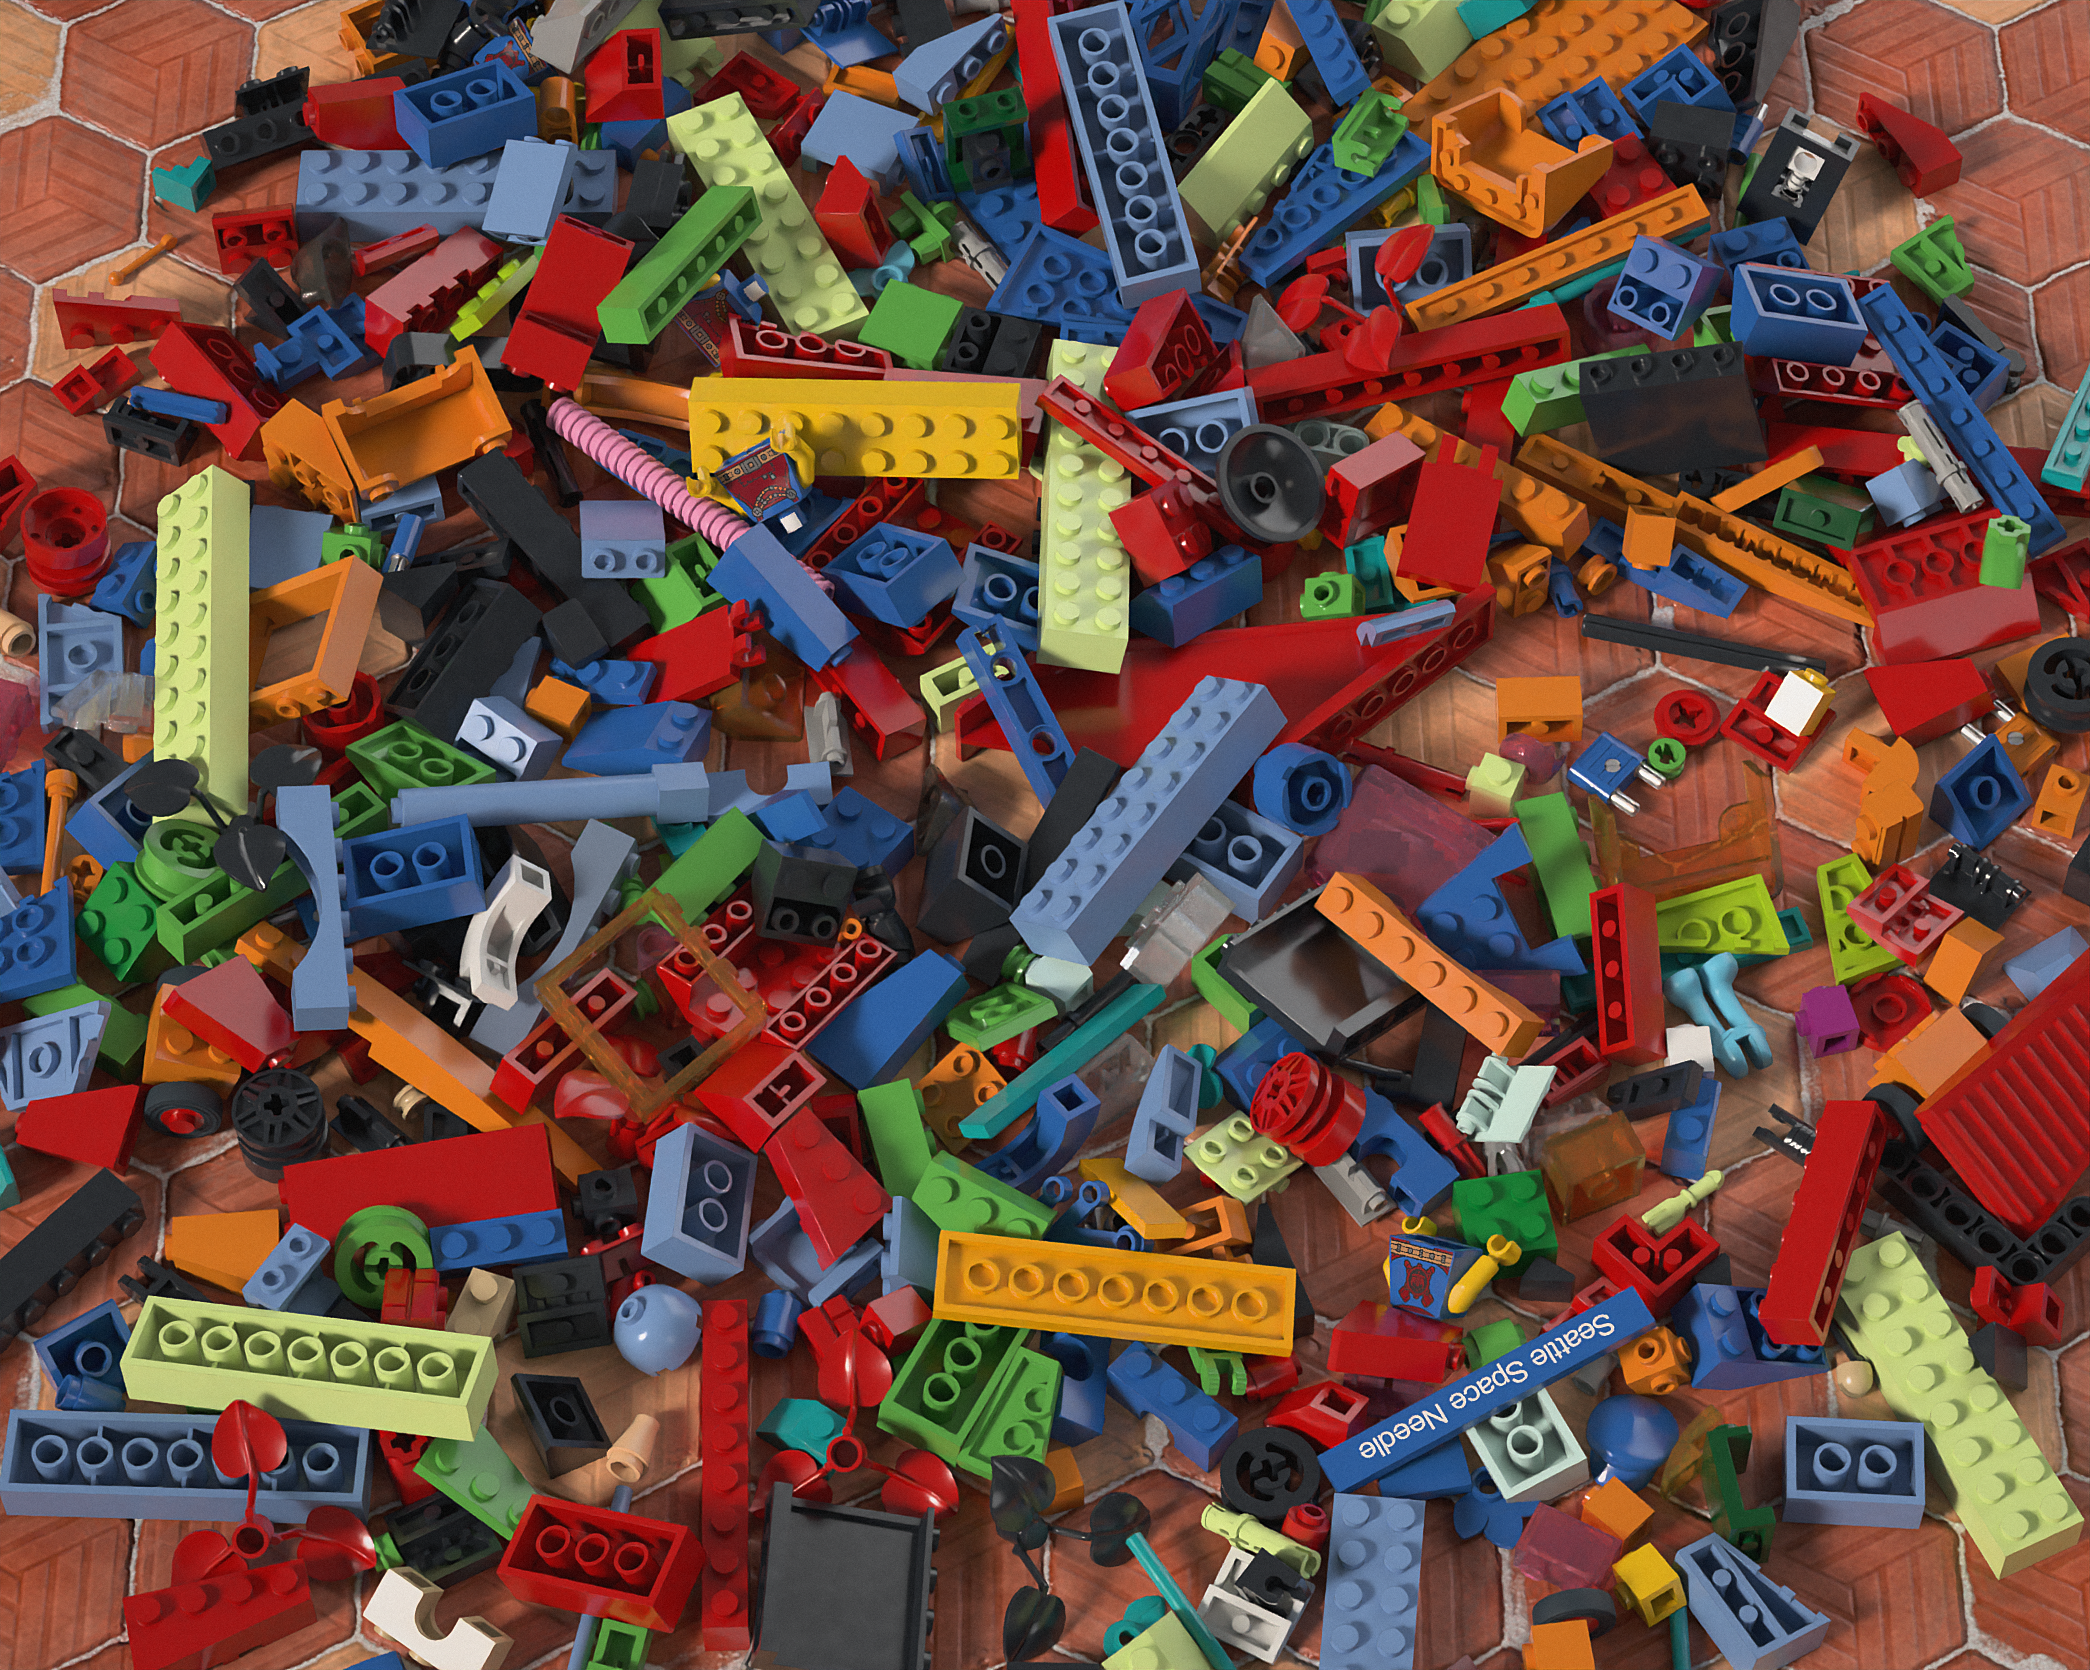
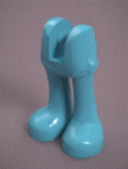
[1662,952,1773,1080]

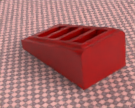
[1537,1036,1612,1111]

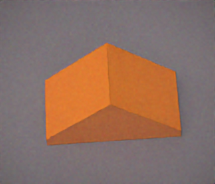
[1922,916,2006,1007]

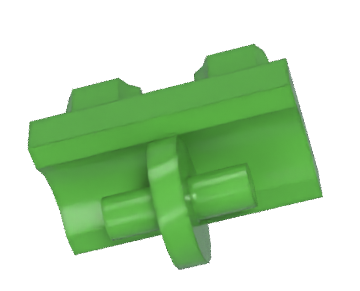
[887,190,958,265]

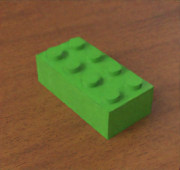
[876,1318,1037,1468]

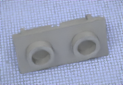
[804,692,854,777]
[1309,1151,1397,1228]

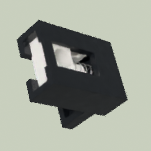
[1736,106,1861,246]

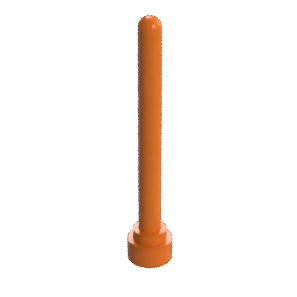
[40,769,79,896]

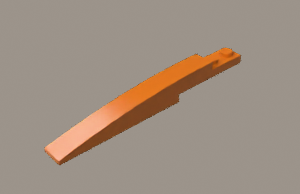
[1514,433,1875,628]
[234,920,603,1193]

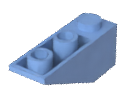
[892,13,1009,117]

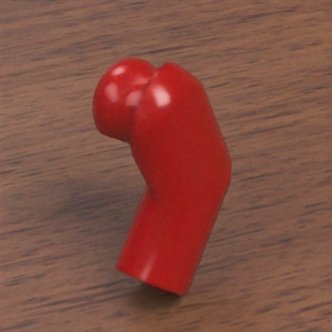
[609,1269,657,1328]

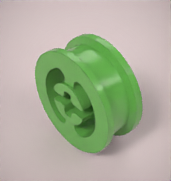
[134,819,221,902]
[334,1205,433,1310]

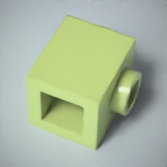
[1465,752,1526,819]

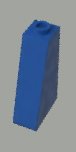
[706,522,860,672]
[803,949,970,1094]

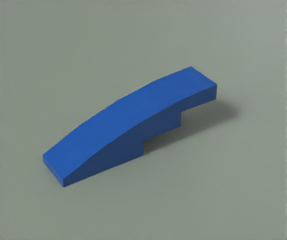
[1578,516,1749,619]

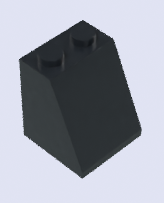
[915,806,1029,947]

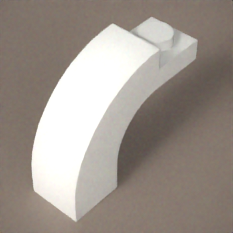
[460,854,552,1011]

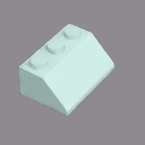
[1465,1388,1590,1503]

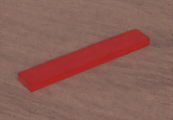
[1035,374,1245,543]

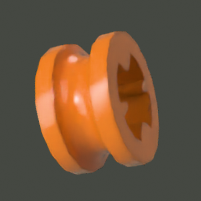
[1577,554,1617,595]

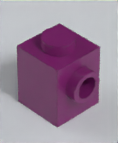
[1795,984,1860,1059]

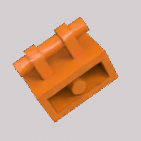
[1151,1195,1253,1264]

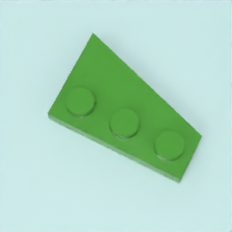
[956,1346,1063,1481]
[413,1422,538,1541]

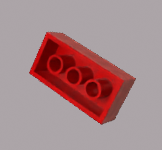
[496,1494,708,1633]

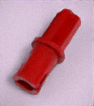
[1417,1101,1488,1180]

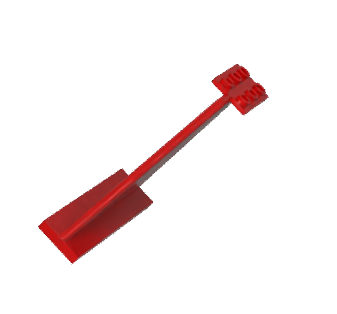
[954,581,1497,814]

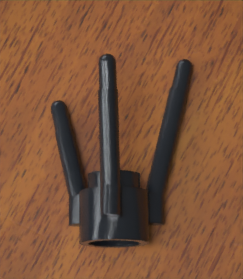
[1338,1058,1412,1112]

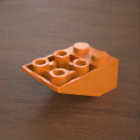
[260,398,362,527]

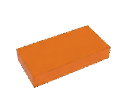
[823,63,903,111]

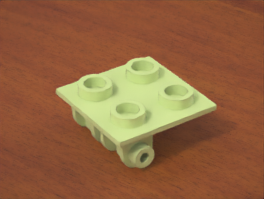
[1182,1110,1303,1206]

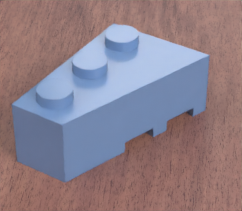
[1672,1532,1831,1670]

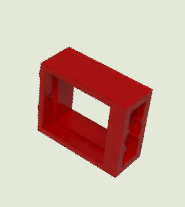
[1315,431,1426,550]

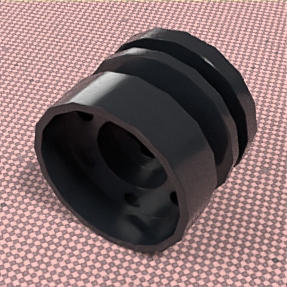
[231,1068,332,1184]

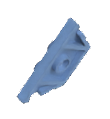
[38,593,126,734]
[0,1000,111,1113]

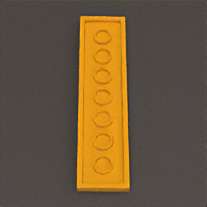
[932,1230,1296,1357]

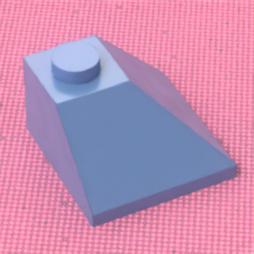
[2002,925,2090,1002]

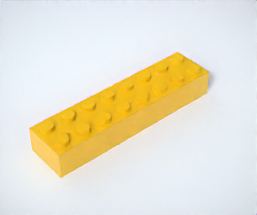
[688,377,1022,479]

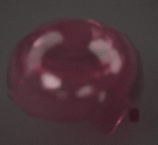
[1499,733,1567,785]

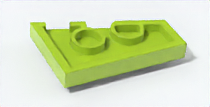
[449,254,540,342]
[1816,852,1907,987]
[1656,873,1790,955]

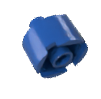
[1253,742,1352,836]

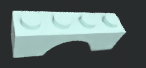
[1025,880,1174,1021]

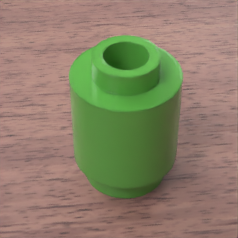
[1461,1318,1527,1373]

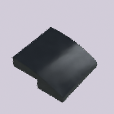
[512,1252,613,1359]
[383,1491,504,1590]

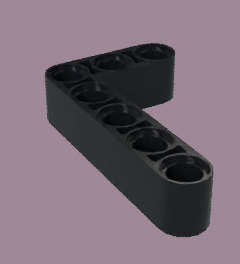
[1872,1139,2090,1287]

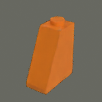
[1253,0,1311,83]
[165,1209,284,1298]

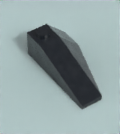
[1708,0,1801,115]

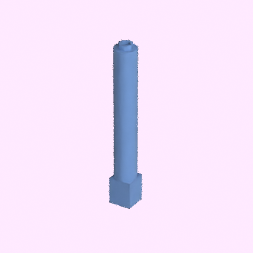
[391,762,710,828]

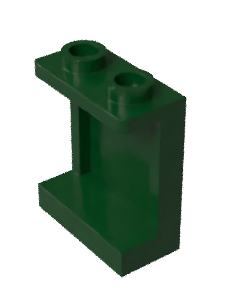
[942,86,1031,193]
[1772,473,1879,551]
[1699,1424,1776,1564]

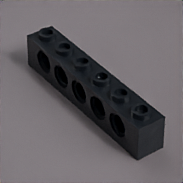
[198,57,432,173]

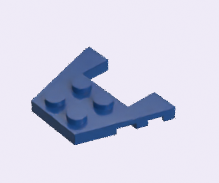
[1416,822,1588,983]

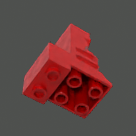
[499,213,635,393]

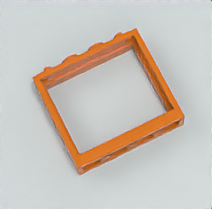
[248,554,384,735]

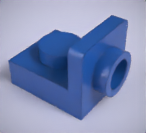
[253,336,320,394]

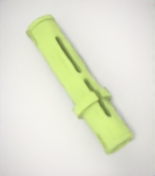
[1201,1501,1321,1579]

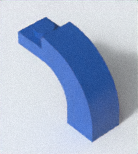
[973,1073,1101,1196]

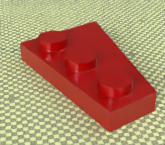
[52,288,184,350]

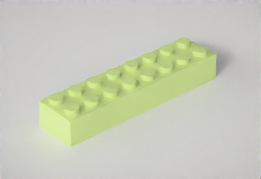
[666,91,870,345]
[1833,1230,2085,1580]
[119,1295,499,1442]

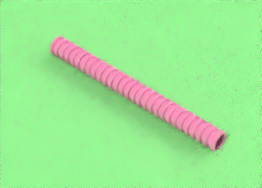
[546,397,835,601]

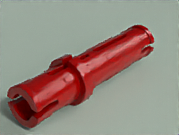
[1342,736,1468,803]

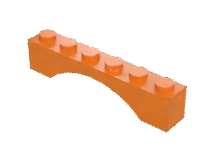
[540,366,691,431]
[1364,402,1590,562]
[1313,871,1546,1059]

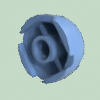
[613,1284,702,1377]

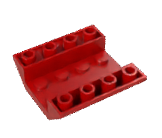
[1744,262,1924,410]
[800,476,1023,657]
[1825,503,2042,666]
[656,879,898,1053]

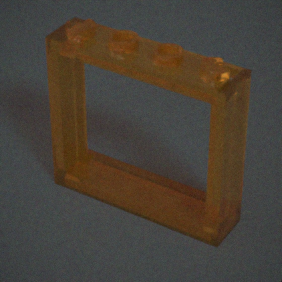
[533,886,768,1125]

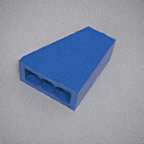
[600,75,692,175]

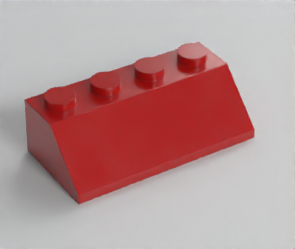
[148,320,291,462]

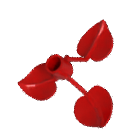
[1273,224,1436,374]
[554,1033,743,1159]
[750,1328,960,1522]
[170,1399,377,1587]

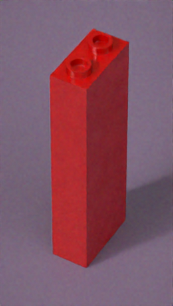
[278,1122,561,1254]

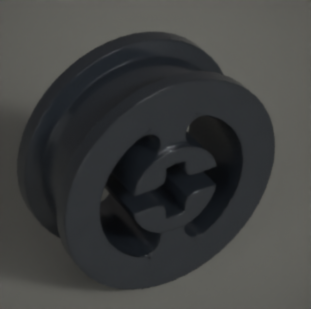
[2023,637,2090,734]
[1220,1427,1320,1533]

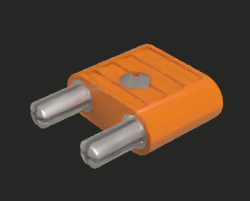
[1961,699,2060,782]

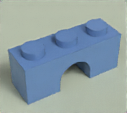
[706,761,833,829]

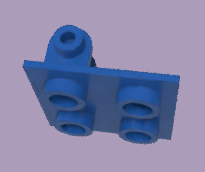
[798,0,899,69]

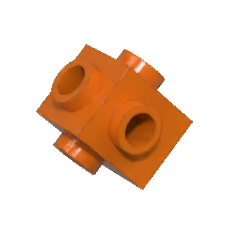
[1617,1325,1692,1397]

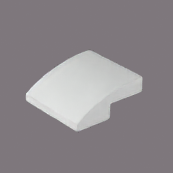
[1197,1546,1316,1665]

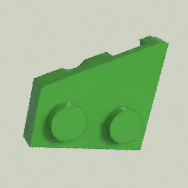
[1417,174,1451,225]
[1890,214,1975,307]

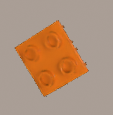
[1199,216,1258,304]
[912,1042,1008,1157]

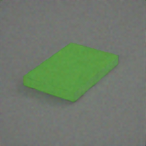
[938,981,1058,1052]

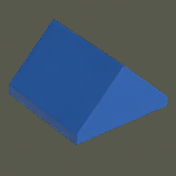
[1928,734,2034,852]
[33,1298,132,1393]

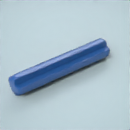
[129,385,228,425]

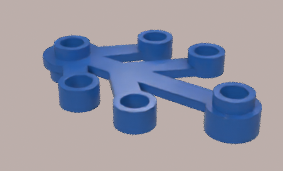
[1037,1176,1154,1253]

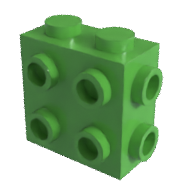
[858,278,964,372]

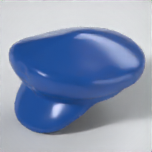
[1586,1394,1679,1493]

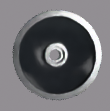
[1215,424,1327,544]

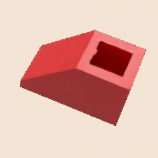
[1263,1380,1370,1454]

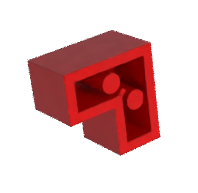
[1591,1213,1720,1321]

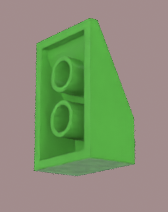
[345,719,497,809]

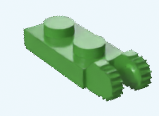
[1186,1346,1247,1395]

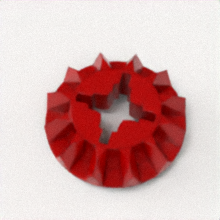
[1653,689,1721,750]

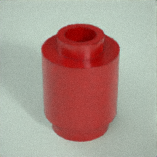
[989,1026,1038,1082]
[1242,1349,1303,1403]
[1280,1503,1331,1554]

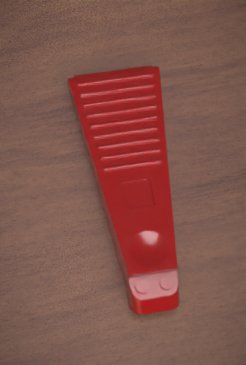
[1913,947,2090,1243]

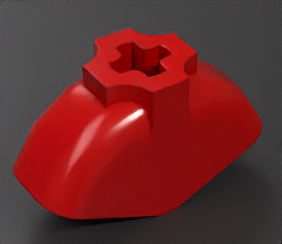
[373,1429,440,1506]

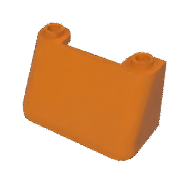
[1431,86,1613,238]
[321,344,512,503]

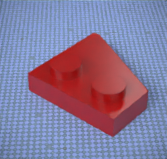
[693,50,801,121]
[2027,537,2090,625]

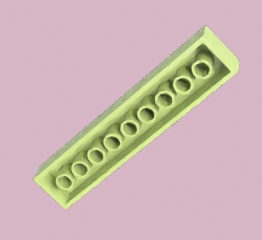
[1036,339,1132,674]
[153,464,250,833]

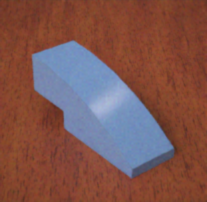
[1124,1044,1202,1188]

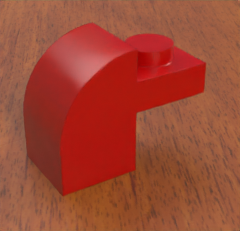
[1970,1265,2065,1347]

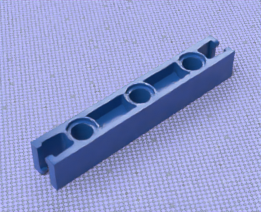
[955,613,1076,811]

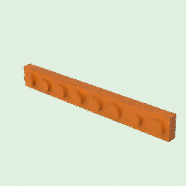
[1404,183,1711,333]

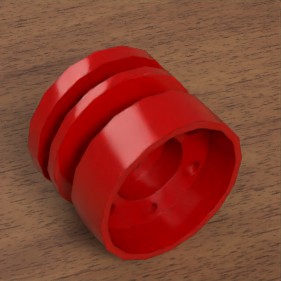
[20,487,113,597]
[1250,1052,1367,1167]

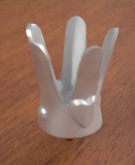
[1481,1142,1527,1177]

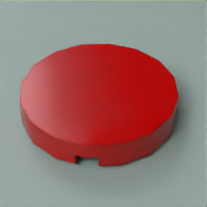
[1849,972,1932,1053]

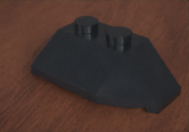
[472,824,572,957]

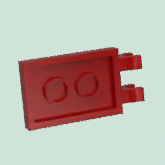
[1395,433,1504,594]
[627,599,766,707]

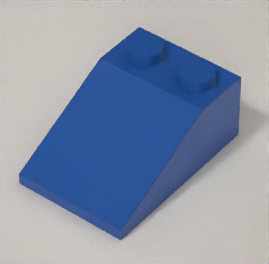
[950,542,1039,657]
[562,700,712,776]
[64,748,154,871]

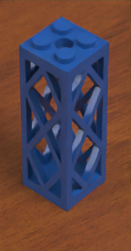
[1128,0,1233,134]

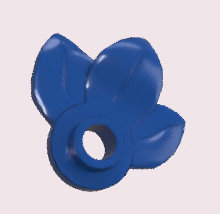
[1453,1466,1542,1550]

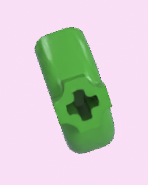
[1979,514,2031,590]

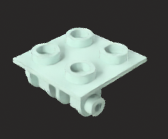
[1456,1052,1558,1143]

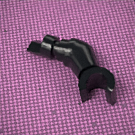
[430,0,518,79]
[851,865,916,979]

